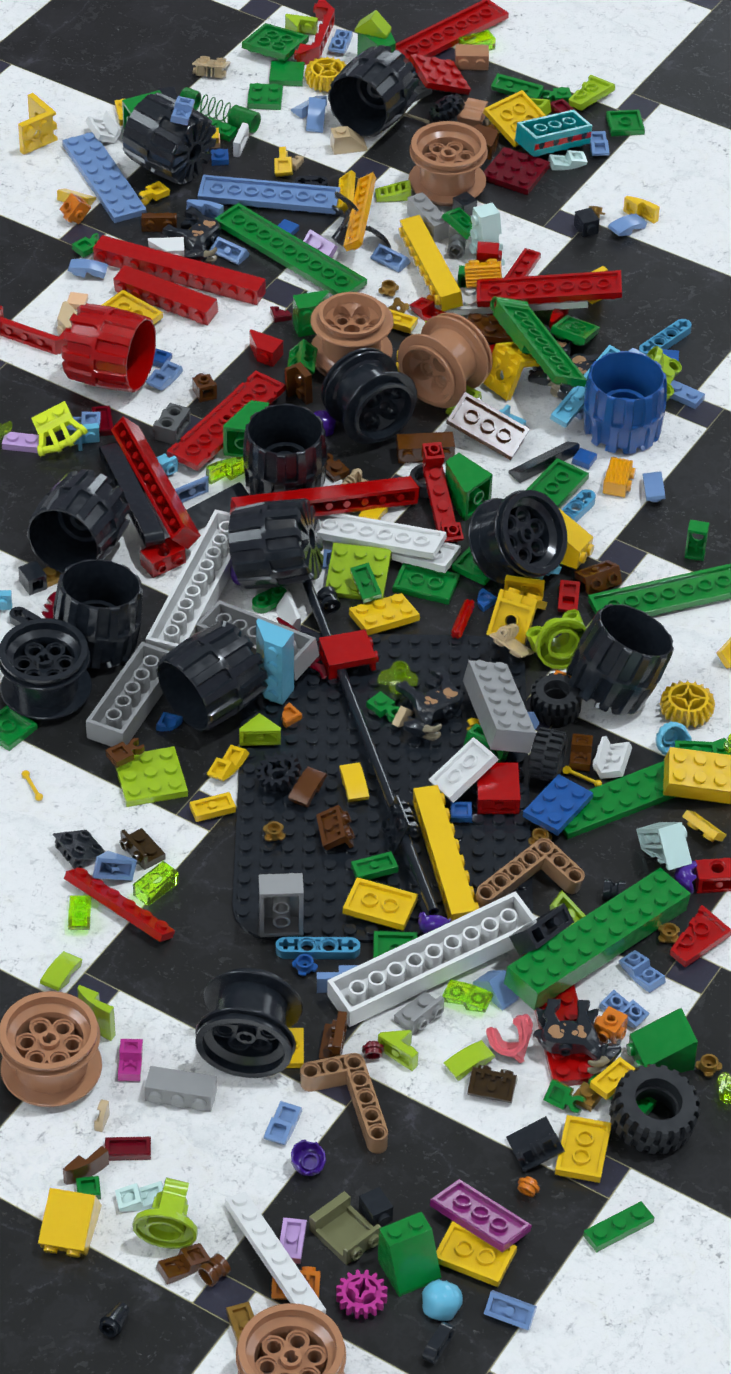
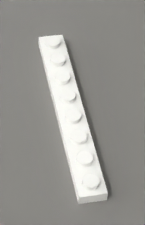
[225,1192,326,1314]

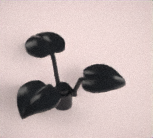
[331,191,391,249]

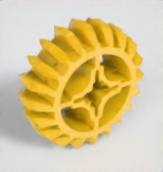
[305,57,346,92]
[660,680,715,728]

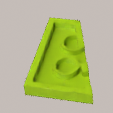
[569,74,615,110]

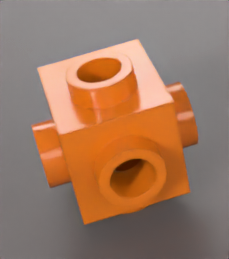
[59,193,91,224]
[594,1006,628,1044]

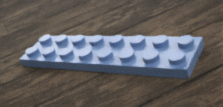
[62,132,147,223]
[197,175,340,214]

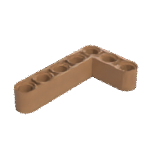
[474,838,585,908]
[300,1053,388,1154]

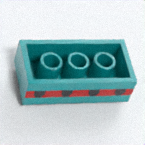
[515,110,593,157]

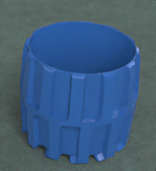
[584,351,667,454]

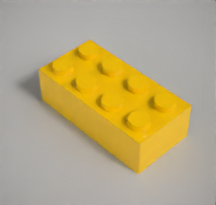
[663,747,731,804]

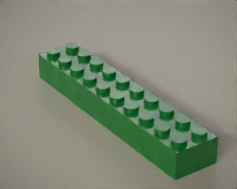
[504,868,691,1010]

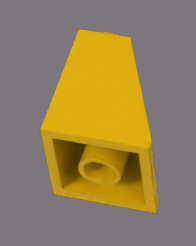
[559,509,594,569]
[38,1188,102,1258]

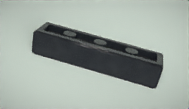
[508,441,580,483]
[187,482,249,530]

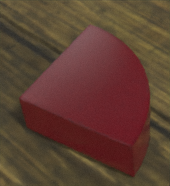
[270,306,292,323]

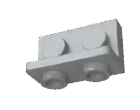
[394,991,444,1035]

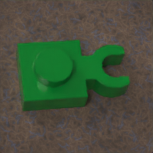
[541,87,572,103]
[72,233,99,258]
[366,691,400,722]
[543,1079,586,1113]

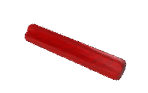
[451,599,475,639]

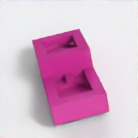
[118,1039,143,1081]

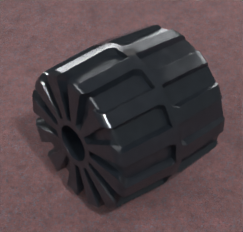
[328,45,420,137]
[122,92,216,184]
[243,404,327,495]
[27,469,131,574]
[228,498,324,589]
[53,559,143,669]
[566,604,674,716]
[156,621,268,732]

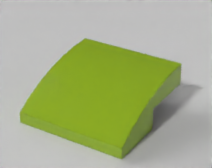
[77,985,116,1041]

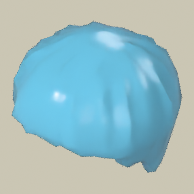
[655,721,692,755]
[422,1279,463,1321]

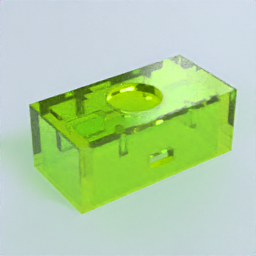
[459,30,496,51]
[133,861,179,907]

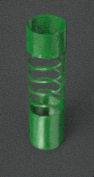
[179,87,261,133]

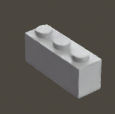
[407,192,449,242]
[144,1066,217,1111]

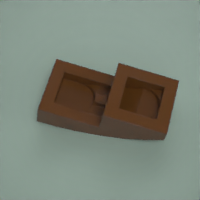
[569,733,593,771]
[288,767,327,807]
[63,1146,109,1185]
[156,1243,210,1285]

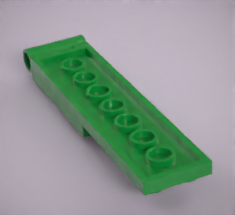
[490,296,587,387]

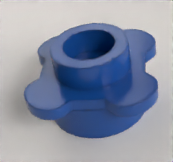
[292,954,318,976]

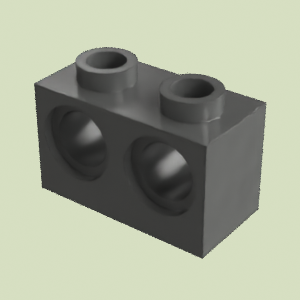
[153,403,191,445]

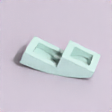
[548,150,588,170]
[115,1181,164,1211]

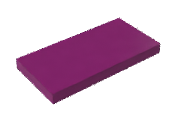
[429,1179,532,1252]

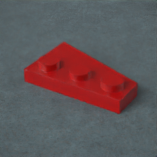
[670,905,731,967]

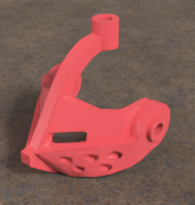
[486,1014,533,1063]

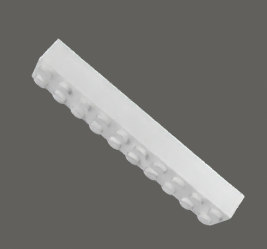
[145,509,232,651]
[327,891,536,1027]

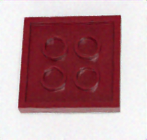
[484,147,550,195]

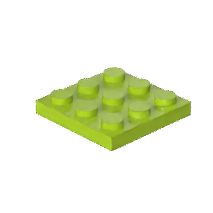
[325,542,392,601]
[115,746,188,807]

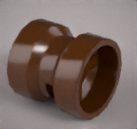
[198,1253,231,1287]

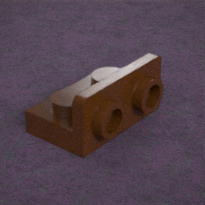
[141,212,177,232]
[285,362,313,405]
[574,560,622,595]
[316,805,355,851]
[319,1011,347,1060]

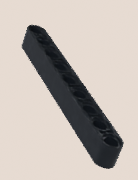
[99,442,165,547]

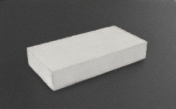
[233,123,249,157]

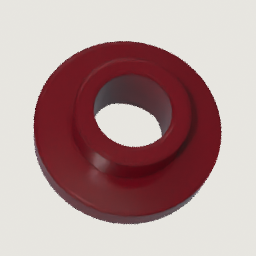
[362,1041,384,1059]

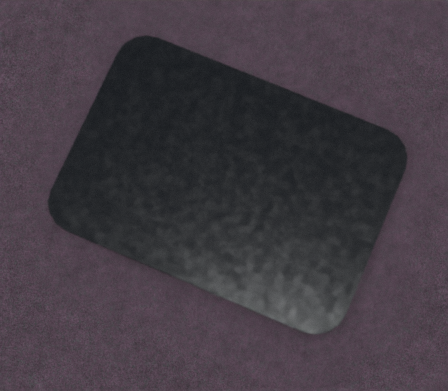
[232,632,533,943]

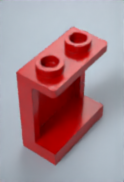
[319,630,379,680]
[477,762,520,814]

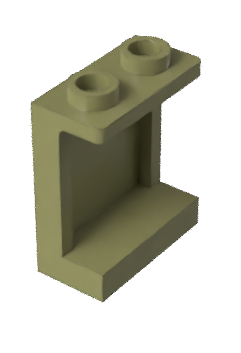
[309,1191,382,1265]

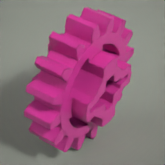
[336,1270,387,1319]

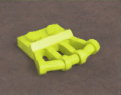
[31,401,88,456]

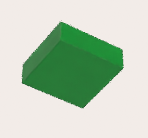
[76,1176,101,1200]

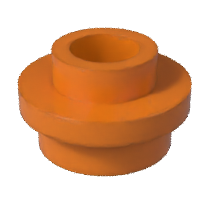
[517,1176,540,1197]

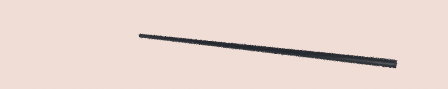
[302,581,439,915]

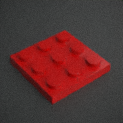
[408,54,471,95]

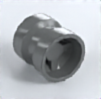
[447,234,466,259]

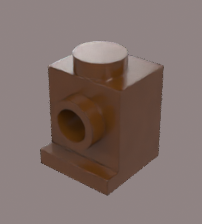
[192,373,217,402]

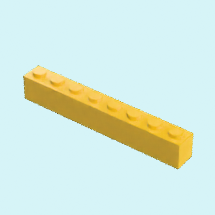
[398,214,463,311]
[413,785,479,922]

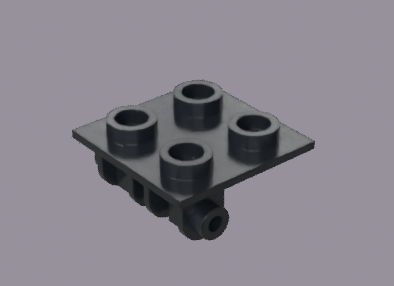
[381,795,419,855]
[53,830,105,869]
[506,1116,565,1172]

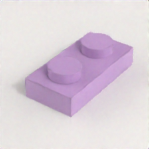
[303,229,338,258]
[2,431,39,453]
[280,1217,307,1264]

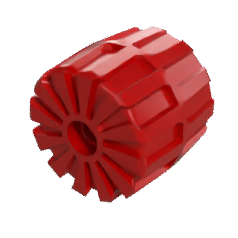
[61,303,156,392]

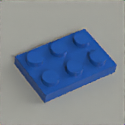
[523,774,593,836]

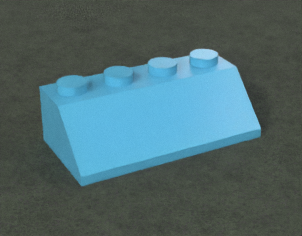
[256,618,294,705]

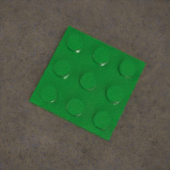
[242,23,309,61]

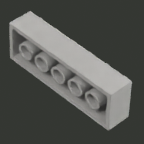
[196,600,319,680]
[86,642,170,747]
[463,660,536,753]

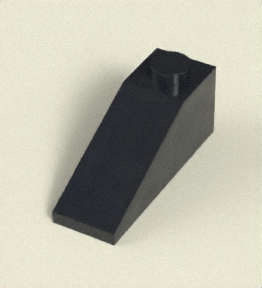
[509,903,574,956]

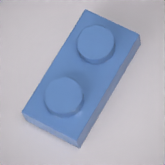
[670,380,705,409]
[484,1290,537,1330]

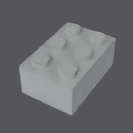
[259,873,304,937]

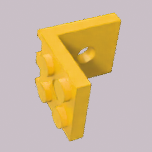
[18,93,58,155]
[483,342,540,401]
[486,587,548,645]

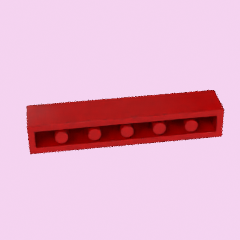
[113,265,218,326]

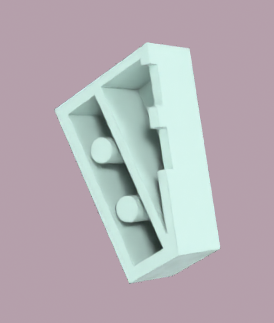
[469,203,505,266]
[636,822,692,870]

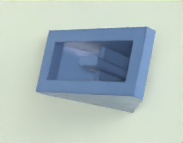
[92,851,137,881]
[473,970,519,1011]

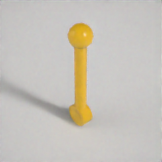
[563,766,602,787]
[21,770,43,801]

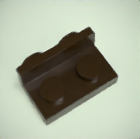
[119,828,166,870]
[467,1065,518,1103]

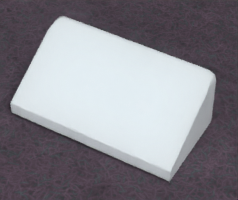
[276,592,301,631]

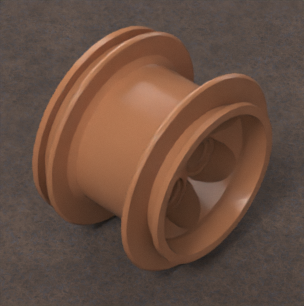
[408,121,488,206]
[311,292,394,376]
[398,313,493,408]
[0,991,102,1107]
[236,1303,346,1374]

